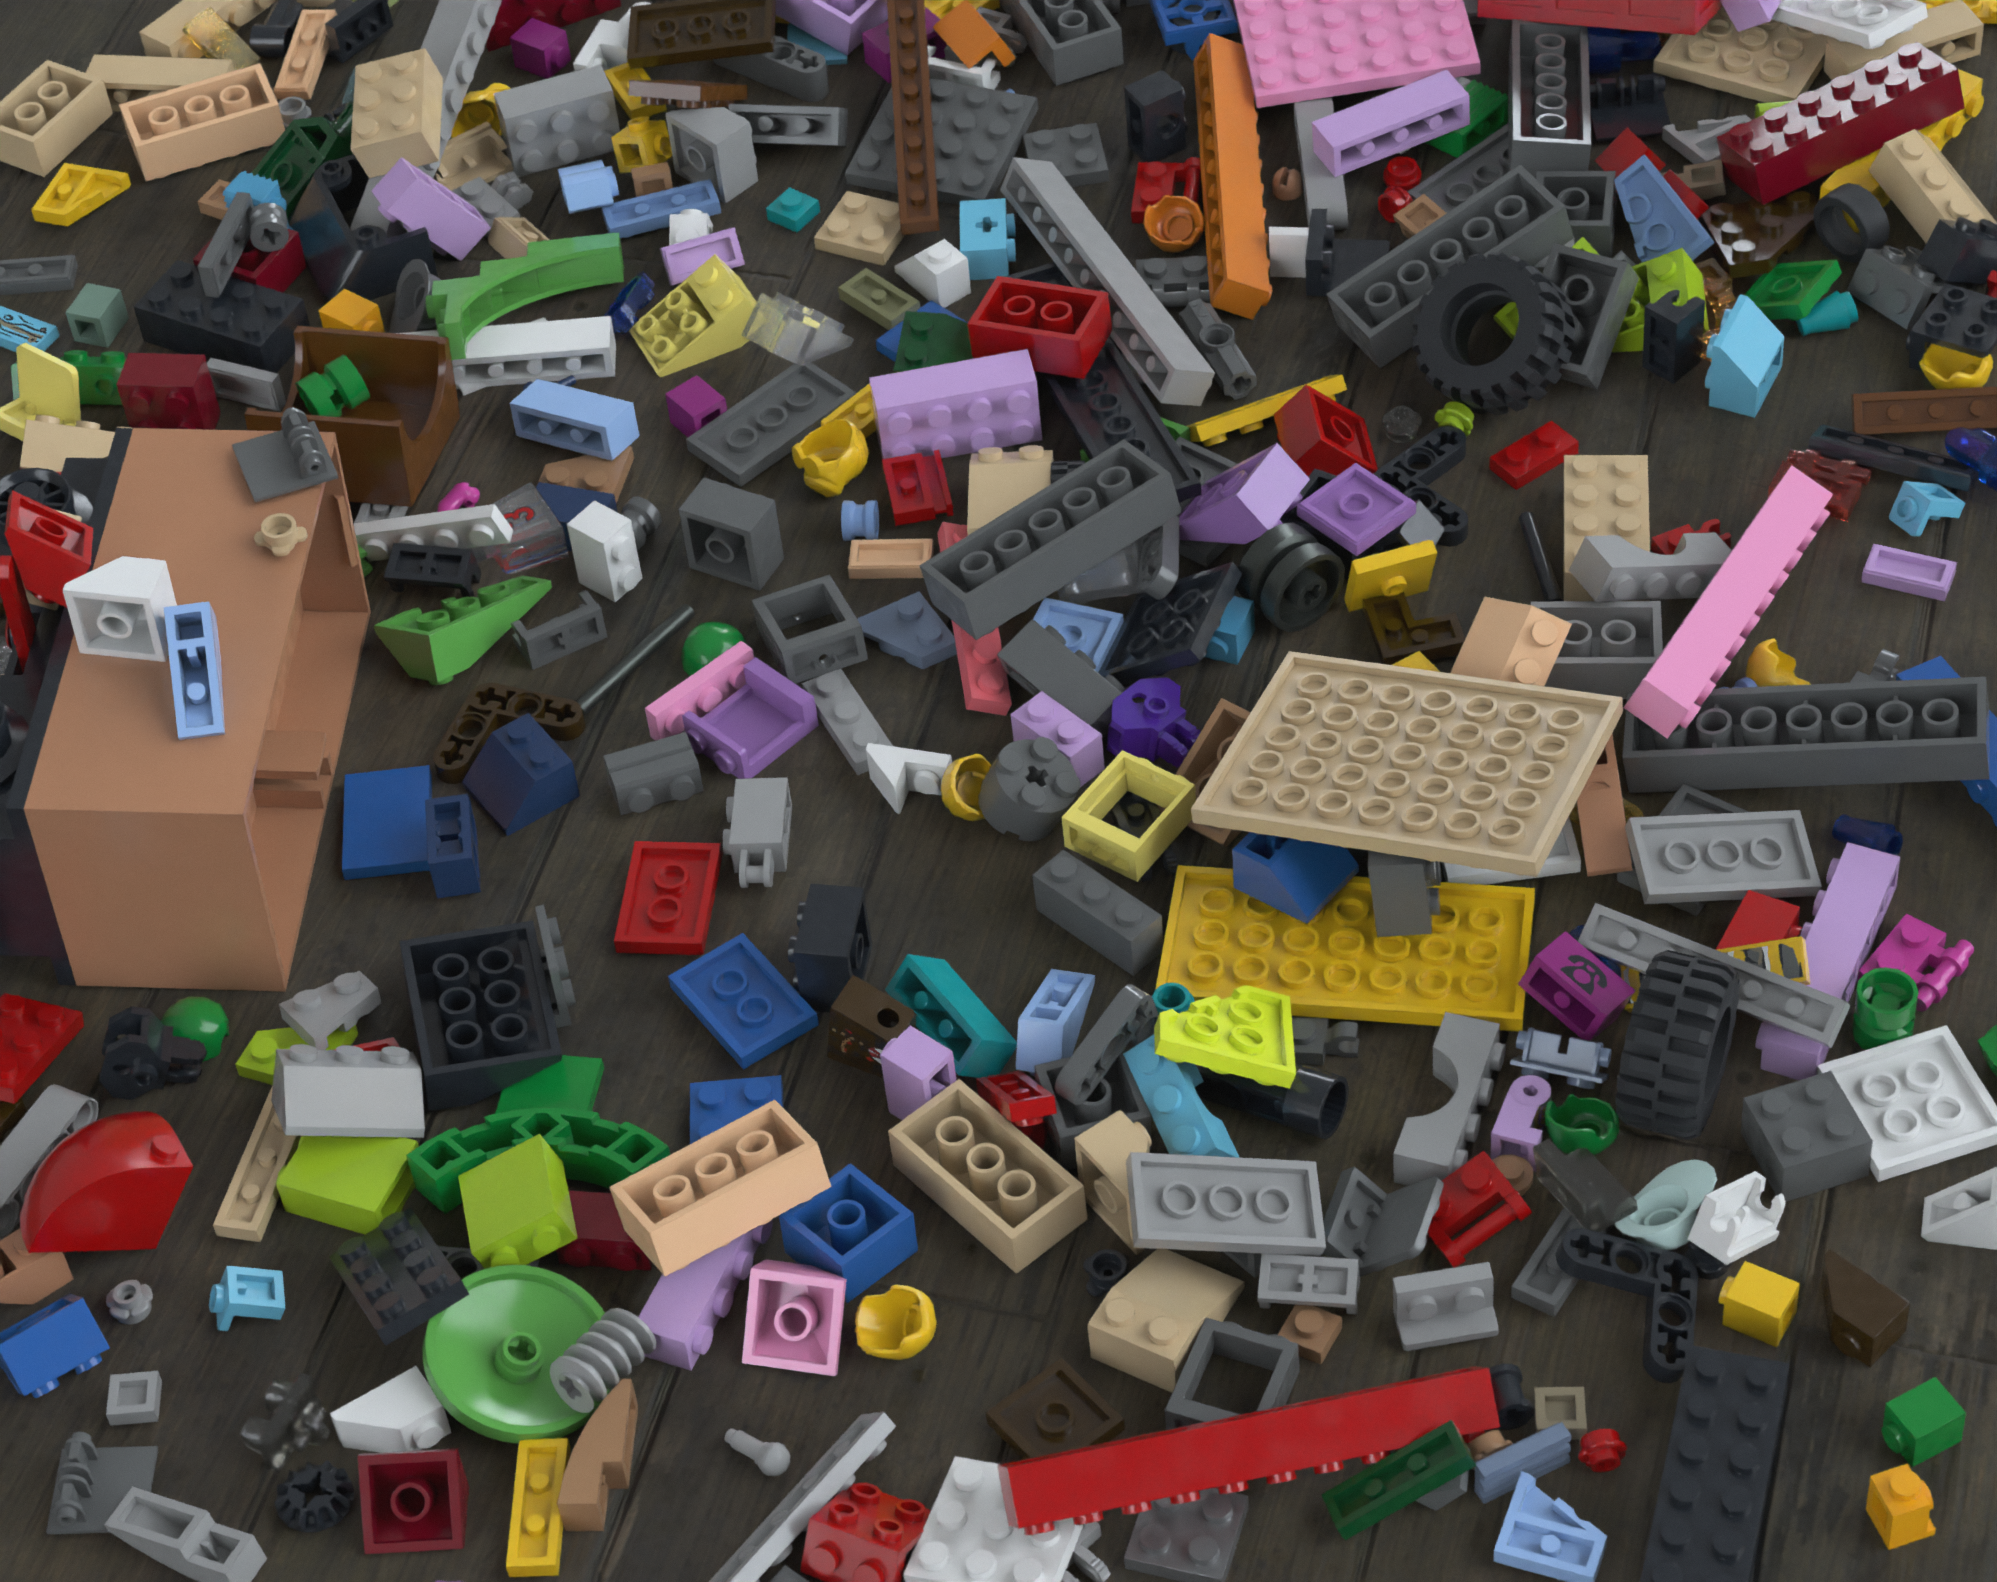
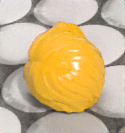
[792,418,869,497]

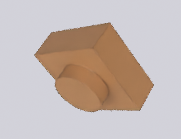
[631,162,673,197]
[198,179,230,220]
[1278,1304,1342,1364]

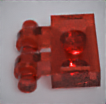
[1768,449,1871,521]

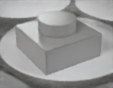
[106,1371,162,1426]

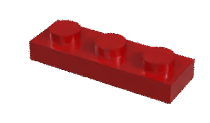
[976,1070,1057,1127]

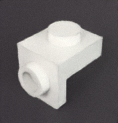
[669,209,713,245]

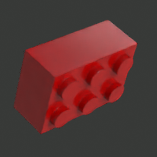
[968,276,1113,379]

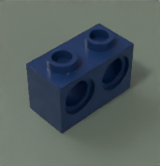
[425,793,481,899]

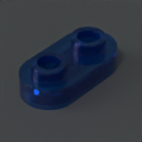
[603,272,655,335]

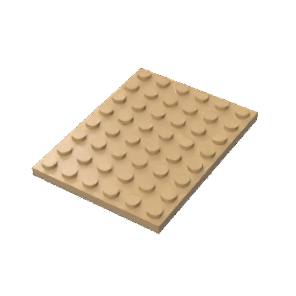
[1191,651,1623,877]

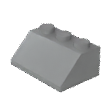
[271,1044,425,1138]

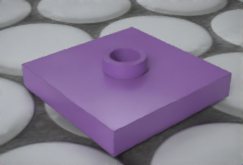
[1297,463,1416,556]

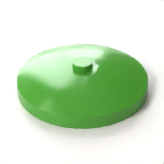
[423,1265,610,1444]

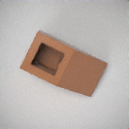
[0,1229,74,1305]

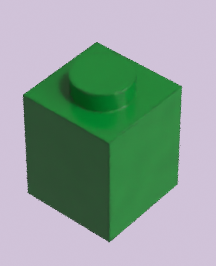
[1882,1377,1966,1467]

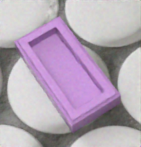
[660,227,745,285]
[1861,544,1957,601]

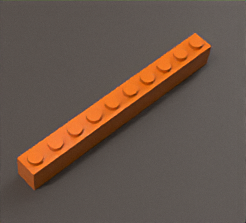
[1194,33,1272,320]

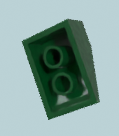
[893,311,973,373]

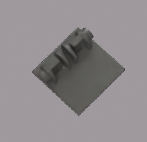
[232,407,339,502]
[46,1432,159,1534]

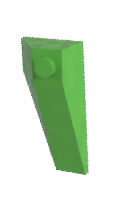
[374,575,552,685]

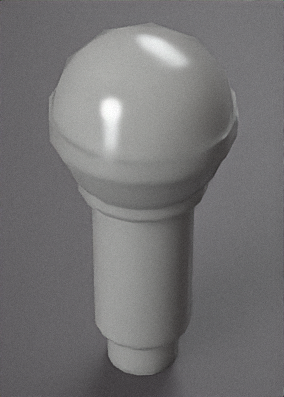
[725,1428,790,1476]

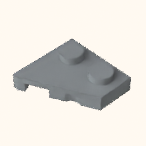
[1662,115,1752,164]
[279,971,381,1050]

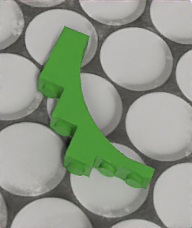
[426,232,624,360]

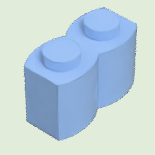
[558,160,619,214]

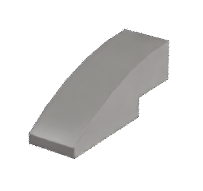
[104,1487,267,1582]

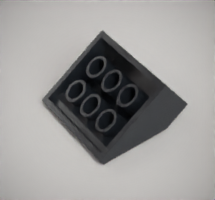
[400,920,562,1111]

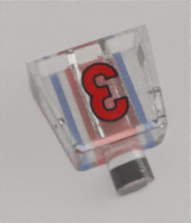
[468,483,569,574]

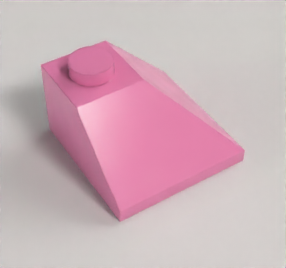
[742,1259,846,1376]

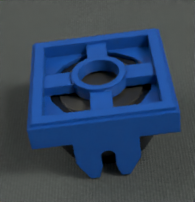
[1150,0,1238,62]

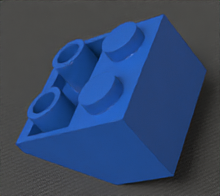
[1232,832,1359,924]

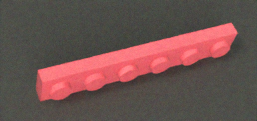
[937,522,1012,716]

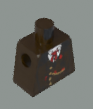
[827,975,916,1078]

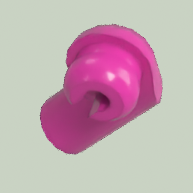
[437,482,480,512]

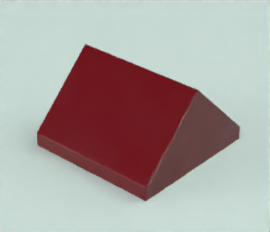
[357,1448,469,1554]

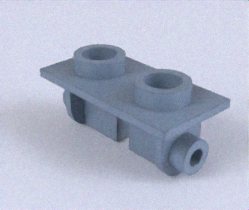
[1510,1028,1612,1089]

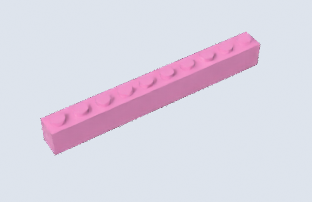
[1623,466,1833,739]

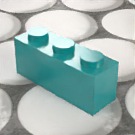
[885,954,1017,1078]

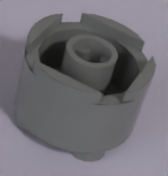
[978,737,1080,841]

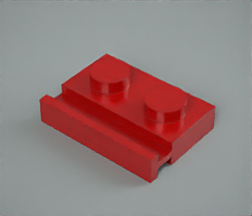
[882,449,954,526]

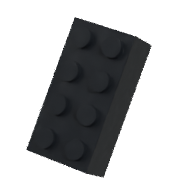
[133,260,310,373]

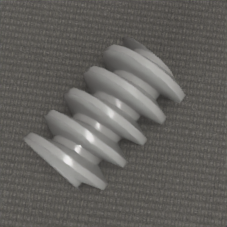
[550,1308,656,1413]

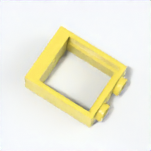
[1062,750,1196,882]

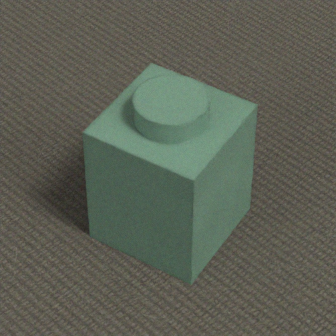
[65,283,129,348]

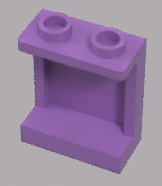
[682,657,819,779]

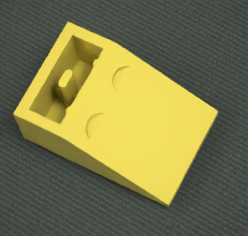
[628,254,770,378]

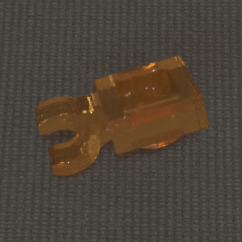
[1695,258,1735,322]

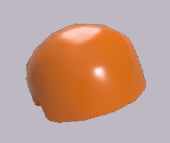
[1143,195,1204,253]

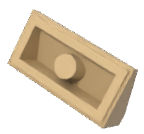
[488,217,550,259]

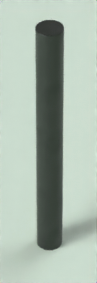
[576,604,695,716]

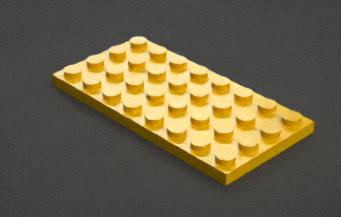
[1155,865,1535,1032]

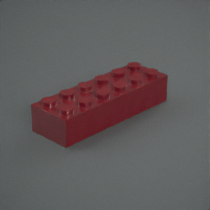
[1716,42,1965,205]

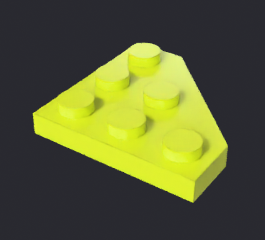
[1154,985,1296,1089]

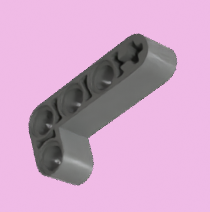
[712,35,830,102]

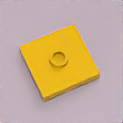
[1344,540,1437,612]

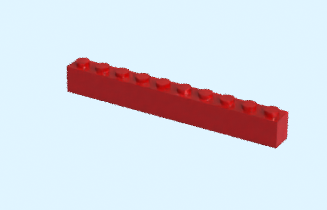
[997,1366,1500,1535]

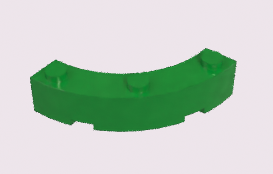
[406,1107,671,1214]

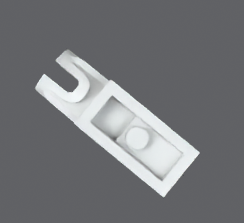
[573,2,652,71]

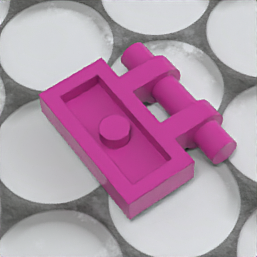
[1857,914,1974,1012]

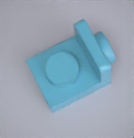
[1889,481,1966,537]
[209,1266,285,1331]

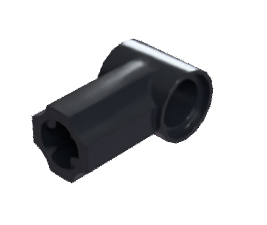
[250,0,304,58]

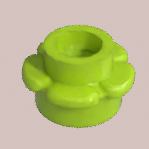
[1435,401,1474,437]

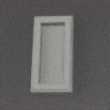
[207,358,286,411]

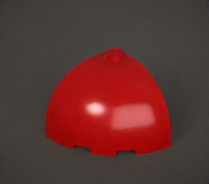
[20,1111,193,1253]

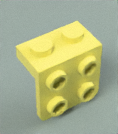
[0,343,81,441]

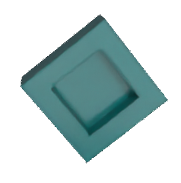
[766,187,820,233]

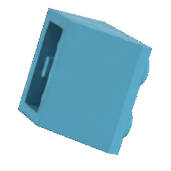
[1705,294,1784,418]

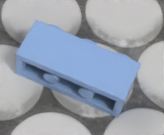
[510,379,640,461]

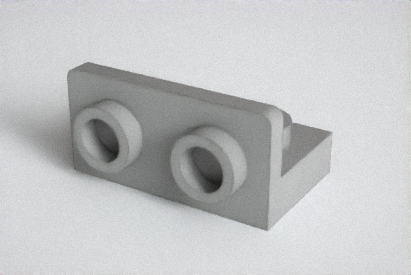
[1393,1262,1499,1351]

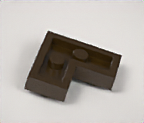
[1363,591,1465,665]

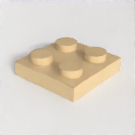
[814,191,905,266]

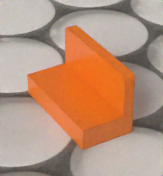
[933,0,1016,68]

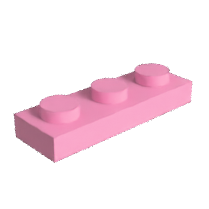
[645,641,754,741]

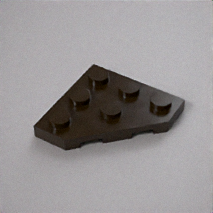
[1698,191,1818,279]

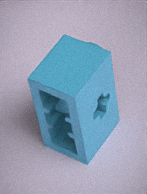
[960,198,1016,280]

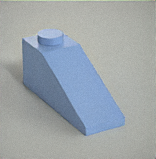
[164,601,225,740]
[1016,969,1095,1077]

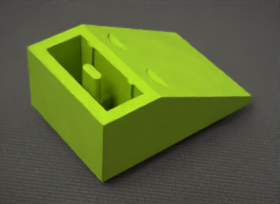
[1612,248,1710,352]

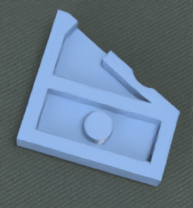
[1494,1471,1607,1582]

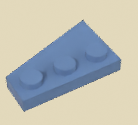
[1614,154,1715,263]

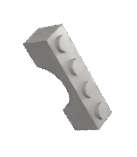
[1569,532,1732,602]
[1393,1012,1506,1186]

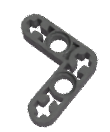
[1055,984,1159,1105]

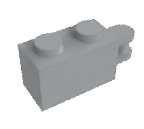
[723,777,792,888]

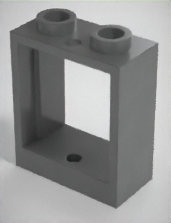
[751,574,868,684]
[1165,1318,1300,1430]

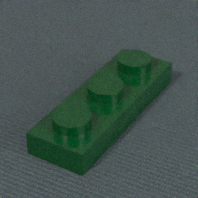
[1321,1420,1476,1541]

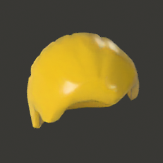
[1919,344,1993,389]
[1745,639,1810,687]
[940,754,992,821]
[855,1285,937,1360]

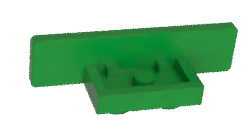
[11,350,126,405]

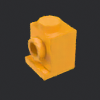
[1866,1464,1936,1550]

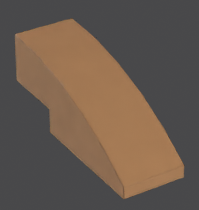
[557,1379,638,1531]

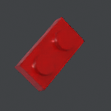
[1489,420,1579,490]

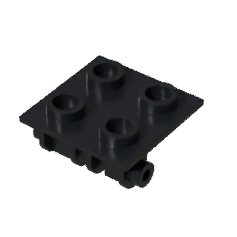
[1589,73,1671,142]

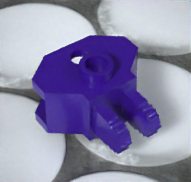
[1107,677,1201,768]

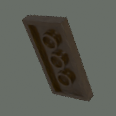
[627,0,776,69]

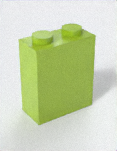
[458,1134,578,1269]
[276,1136,419,1235]

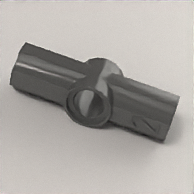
[1179,299,1257,400]

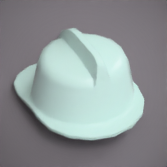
[1614,1159,1717,1251]

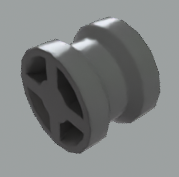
[248,202,289,252]

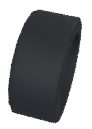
[1813,183,1890,263]

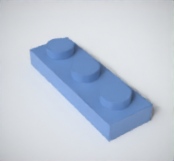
[601,179,721,238]

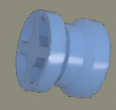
[841,500,879,541]

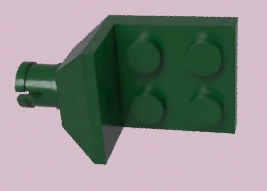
[252,101,353,219]

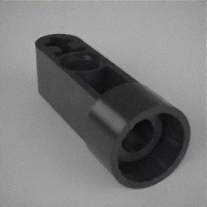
[1195,1063,1349,1139]

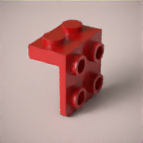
[800,1483,931,1582]

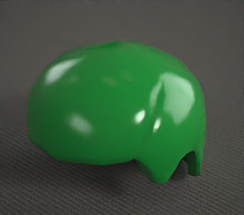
[681,622,746,676]
[161,996,229,1062]
[1545,1094,1619,1158]

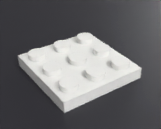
[1817,1025,1997,1182]
[903,1456,1084,1582]

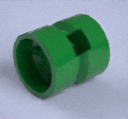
[295,354,370,417]
[1852,967,1918,1050]

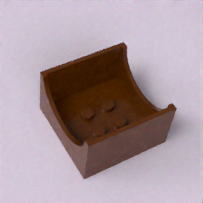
[244,326,460,507]

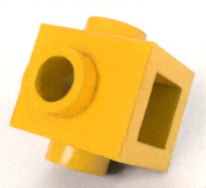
[611,116,672,173]

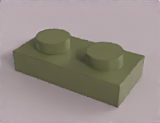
[838,268,920,330]

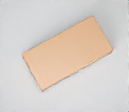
[848,539,934,579]

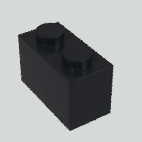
[1917,217,1997,284]

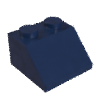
[462,713,580,836]

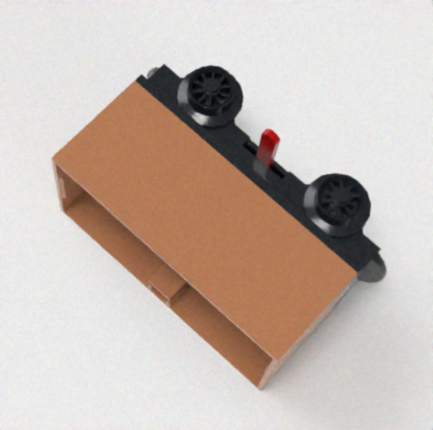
[0,428,371,992]

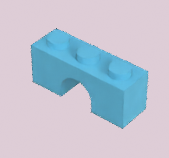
[1123,1035,1240,1158]

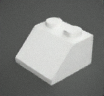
[63,556,177,662]

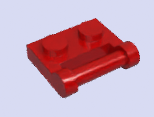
[1131,157,1202,223]
[1427,1151,1532,1268]

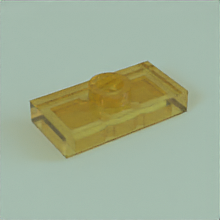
[182,7,260,70]

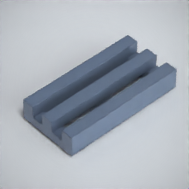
[1474,1422,1571,1504]

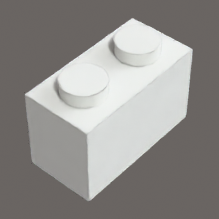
[567,500,642,602]

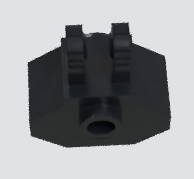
[99,1006,208,1100]

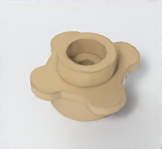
[254,513,308,556]

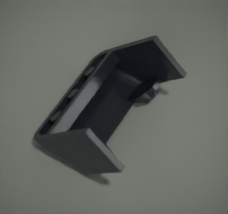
[288,154,438,304]

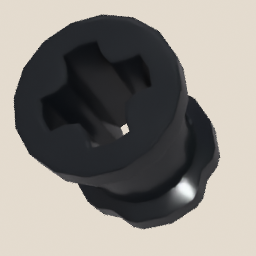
[1489,1363,1535,1430]

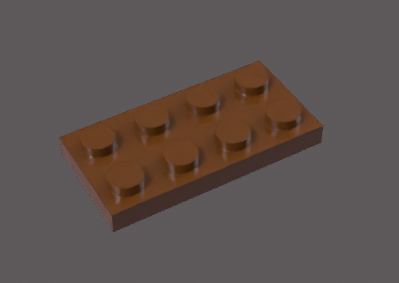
[628,79,748,108]

